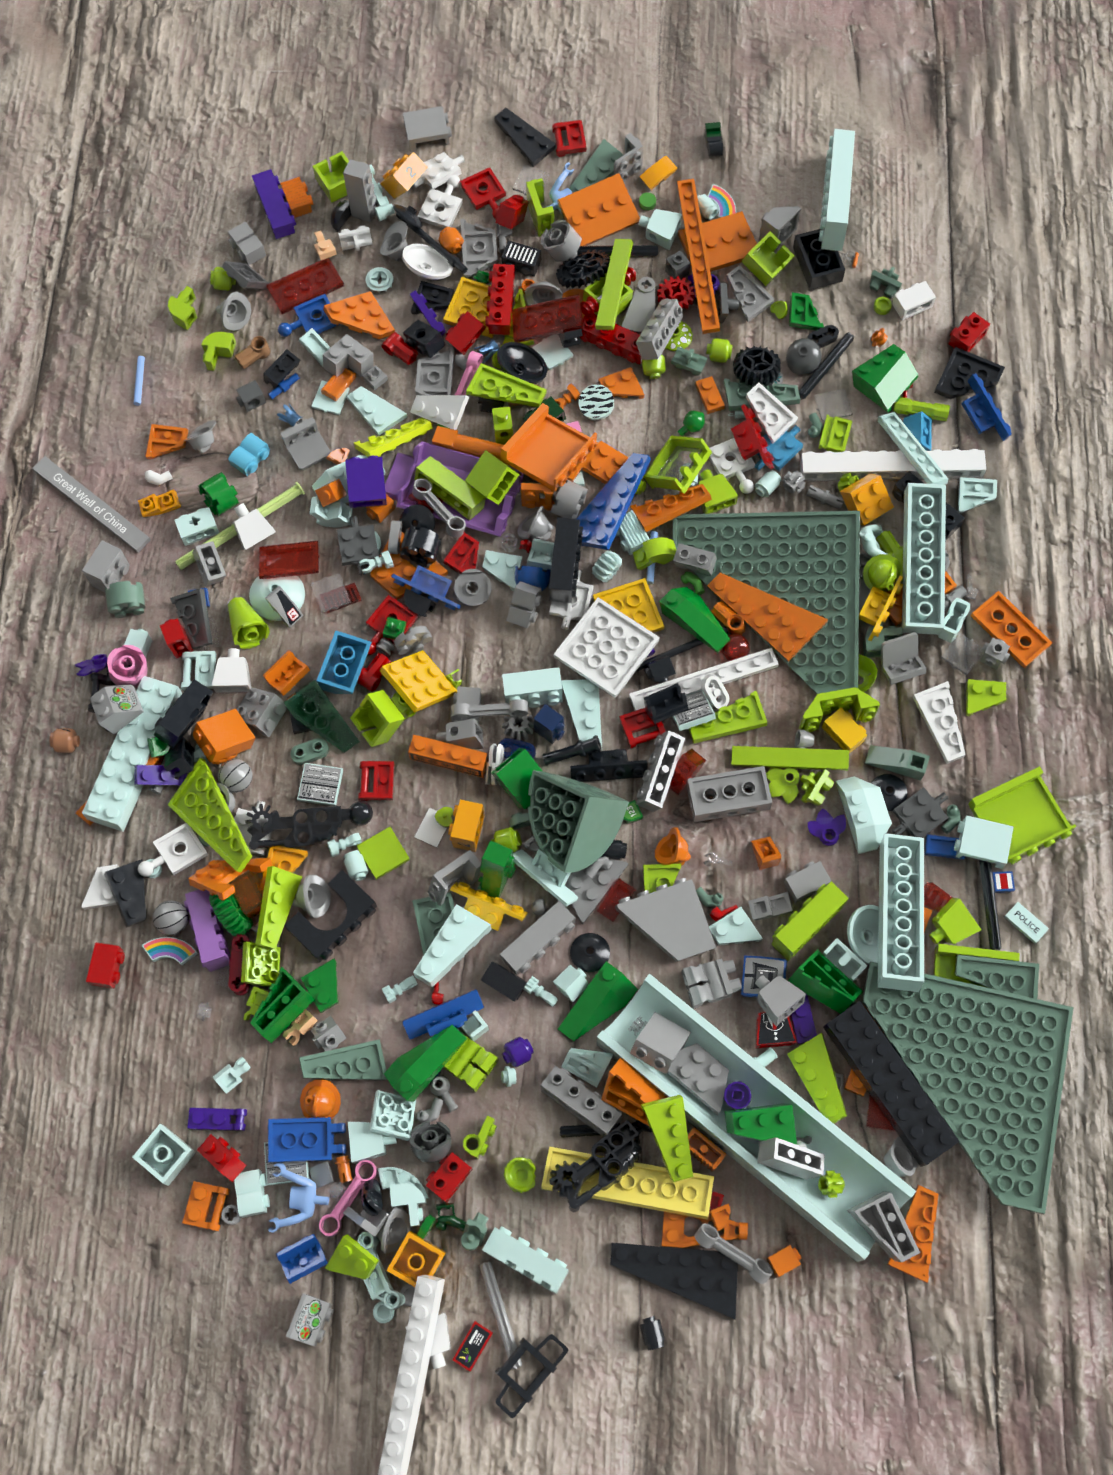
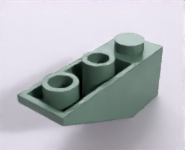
[865,745,930,781]

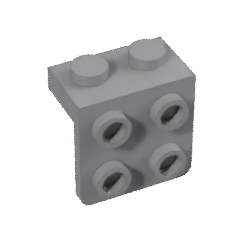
[614,133,643,182]
[281,417,331,470]
[881,632,926,685]
[237,688,288,737]

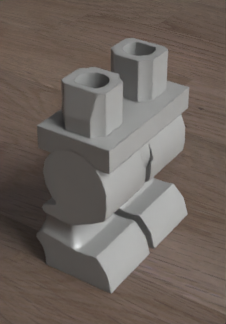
[681,959,742,1009]

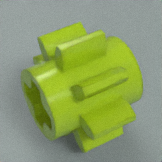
[838,473,859,491]
[818,1170,845,1198]

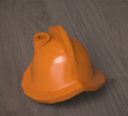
[655,827,691,866]
[300,1079,341,1120]

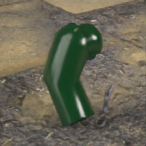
[435,1215,466,1232]

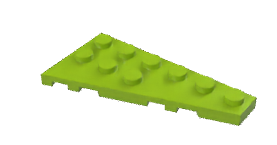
[167,758,252,872]

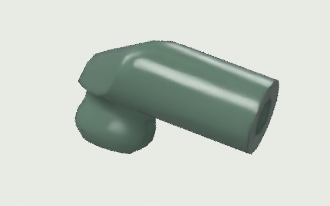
[941,804,961,834]
[696,887,724,907]

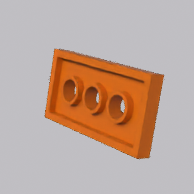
[971,591,1052,668]

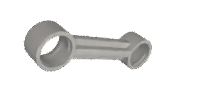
[412,479,466,538]
[451,699,528,721]
[695,1223,773,1284]

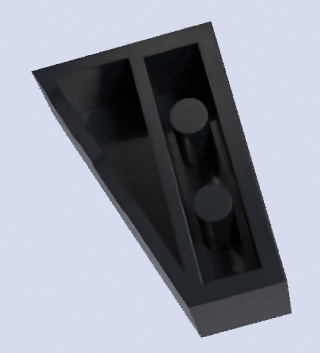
[154,679,213,748]

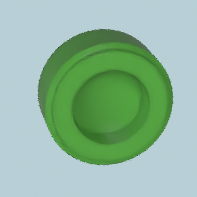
[639,192,656,210]

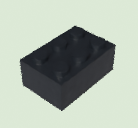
[793,229,846,290]

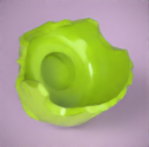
[504,1157,536,1193]

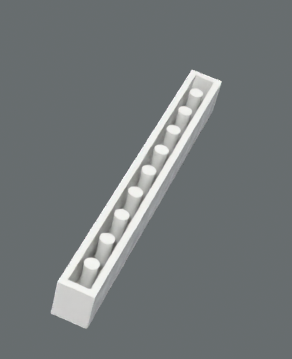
[800,449,986,481]
[378,1275,445,1475]

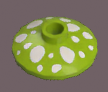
[665,321,693,351]

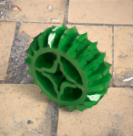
[209,893,253,936]

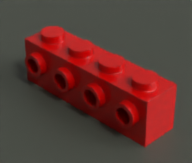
[485,264,515,335]
[578,314,642,365]

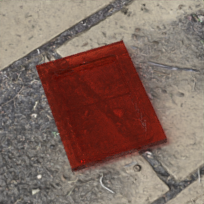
[258,541,319,579]

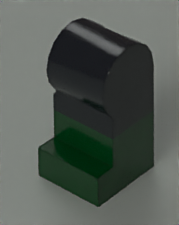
[704,122,723,157]

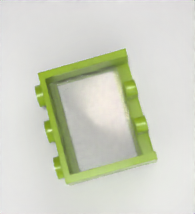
[643,436,712,494]

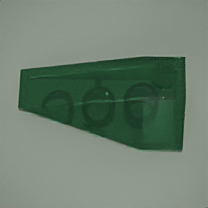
[283,679,360,753]

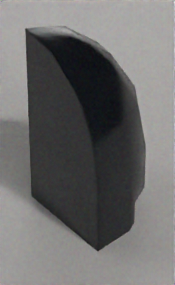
[331,200,351,232]
[404,588,436,617]

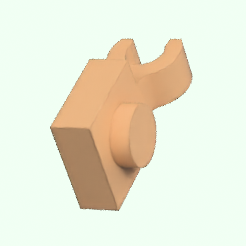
[314,230,337,260]
[283,1009,318,1046]

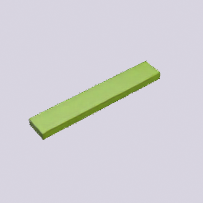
[595,239,633,330]
[731,746,849,771]

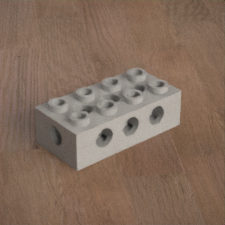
[686,766,772,822]

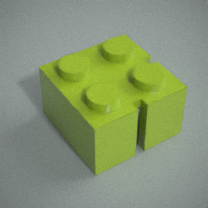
[313,151,349,203]
[742,231,795,286]
[350,690,405,747]

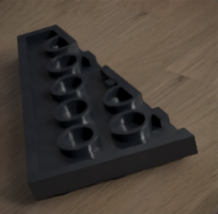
[610,1243,738,1320]

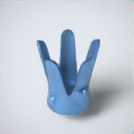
[474,340,500,364]
[277,404,303,427]

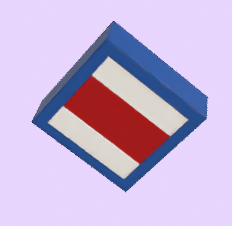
[992,871,1015,893]

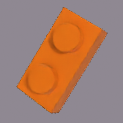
[695,376,725,414]

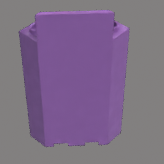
[385,441,524,537]

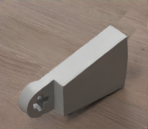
[622,277,655,335]

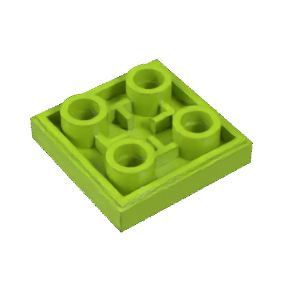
[241,941,281,987]

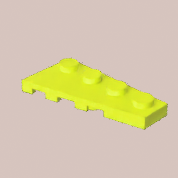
[354,417,432,457]

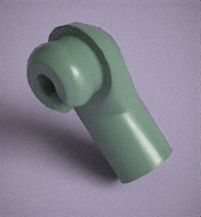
[808,413,823,438]

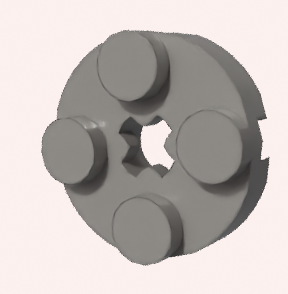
[454,569,492,607]
[394,626,432,655]

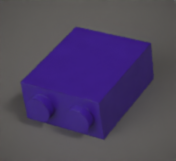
[345,455,387,508]

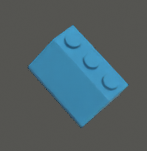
[316,631,372,694]

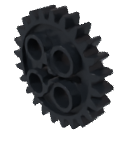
[556,249,610,289]

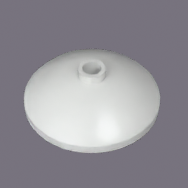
[402,244,453,280]

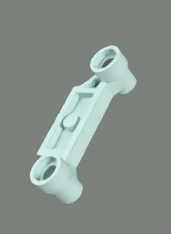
[369,164,395,221]
[357,1232,405,1309]

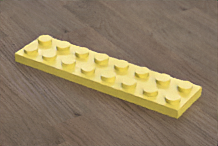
[541,1147,714,1220]

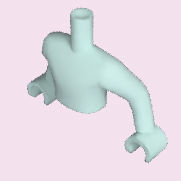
[859,524,887,557]

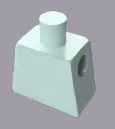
[639,209,682,250]
[348,1122,397,1164]

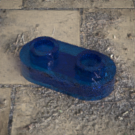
[499,738,536,759]

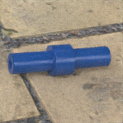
[268,373,300,399]

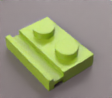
[818,414,852,453]

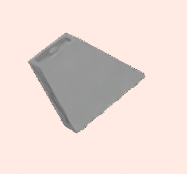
[615,878,716,962]

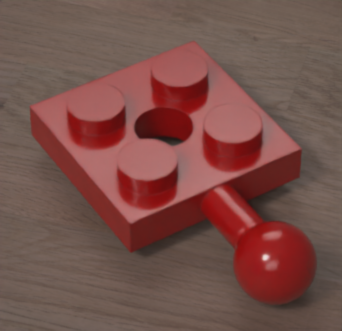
[460,167,506,220]
[366,595,419,656]

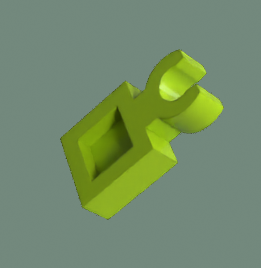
[243,986,269,1021]

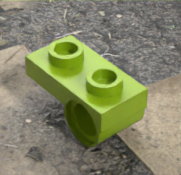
[463,1116,497,1159]

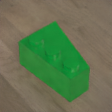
[477,840,516,898]
[787,949,863,1014]
[250,967,315,1044]
[724,1104,797,1145]

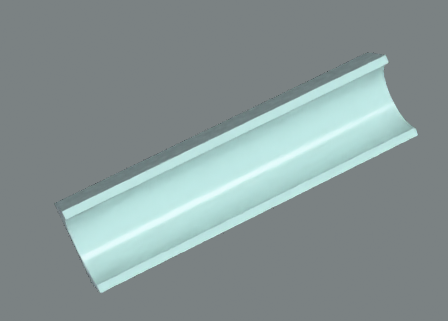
[597,974,916,1262]

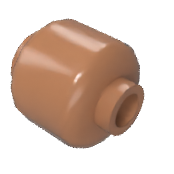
[49,728,80,753]

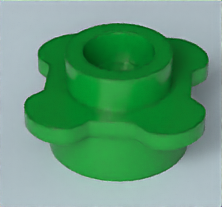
[473,270,489,284]

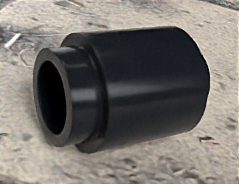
[601,839,627,860]
[639,1316,665,1351]

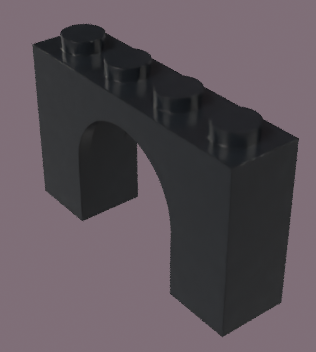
[284,870,377,962]

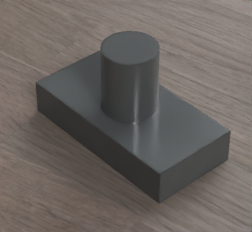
[715,283,739,323]

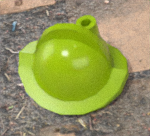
[863,554,902,590]

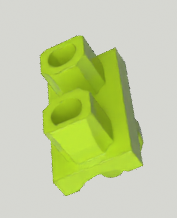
[800,769,834,806]

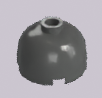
[786,338,822,375]
[409,1121,451,1163]

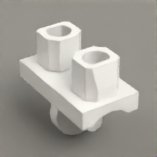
[338,225,372,251]

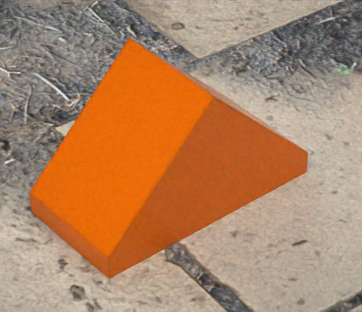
[751,836,781,870]

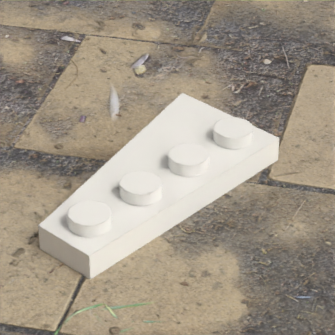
[913,681,965,764]

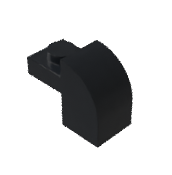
[555,316,583,348]

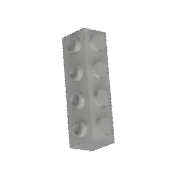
[343,159,378,222]
[636,299,683,360]
[636,730,685,812]
[500,901,576,975]
[541,1066,622,1137]

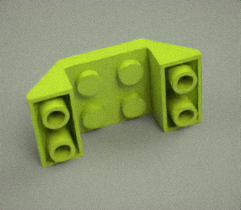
[799,687,880,732]

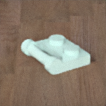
[181,651,216,691]

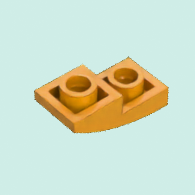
[639,156,678,191]
[138,489,181,517]

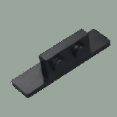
[570,749,648,782]

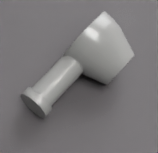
[496,224,513,253]
[795,729,814,748]
[430,1076,459,1113]

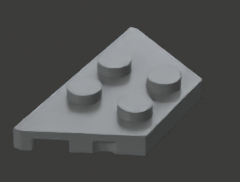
[460,219,498,278]
[415,347,455,395]
[565,857,629,924]
[667,1043,729,1115]

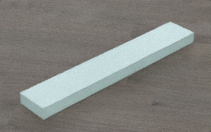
[878,412,948,485]

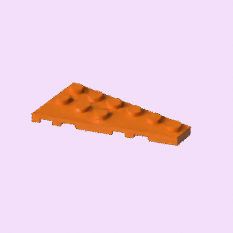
[707,573,828,662]

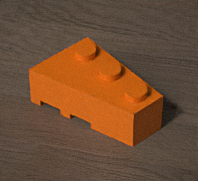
[601,1057,668,1126]

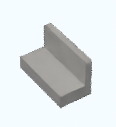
[343,1206,389,1237]

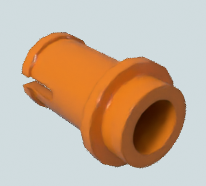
[335,1155,353,1183]

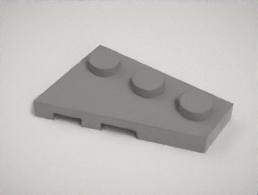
[726,265,775,322]

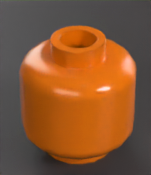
[438,227,464,254]

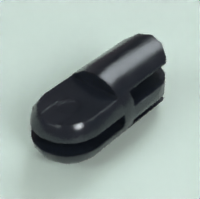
[360,1179,383,1216]

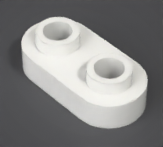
[701,674,729,709]

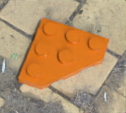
[323,291,395,339]

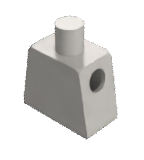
[437,718,484,749]
[755,975,806,1026]

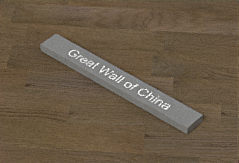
[32,456,151,553]

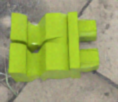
[444,1035,499,1093]

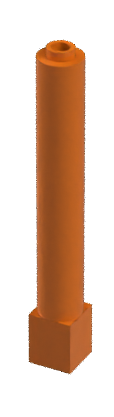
[432,426,506,464]

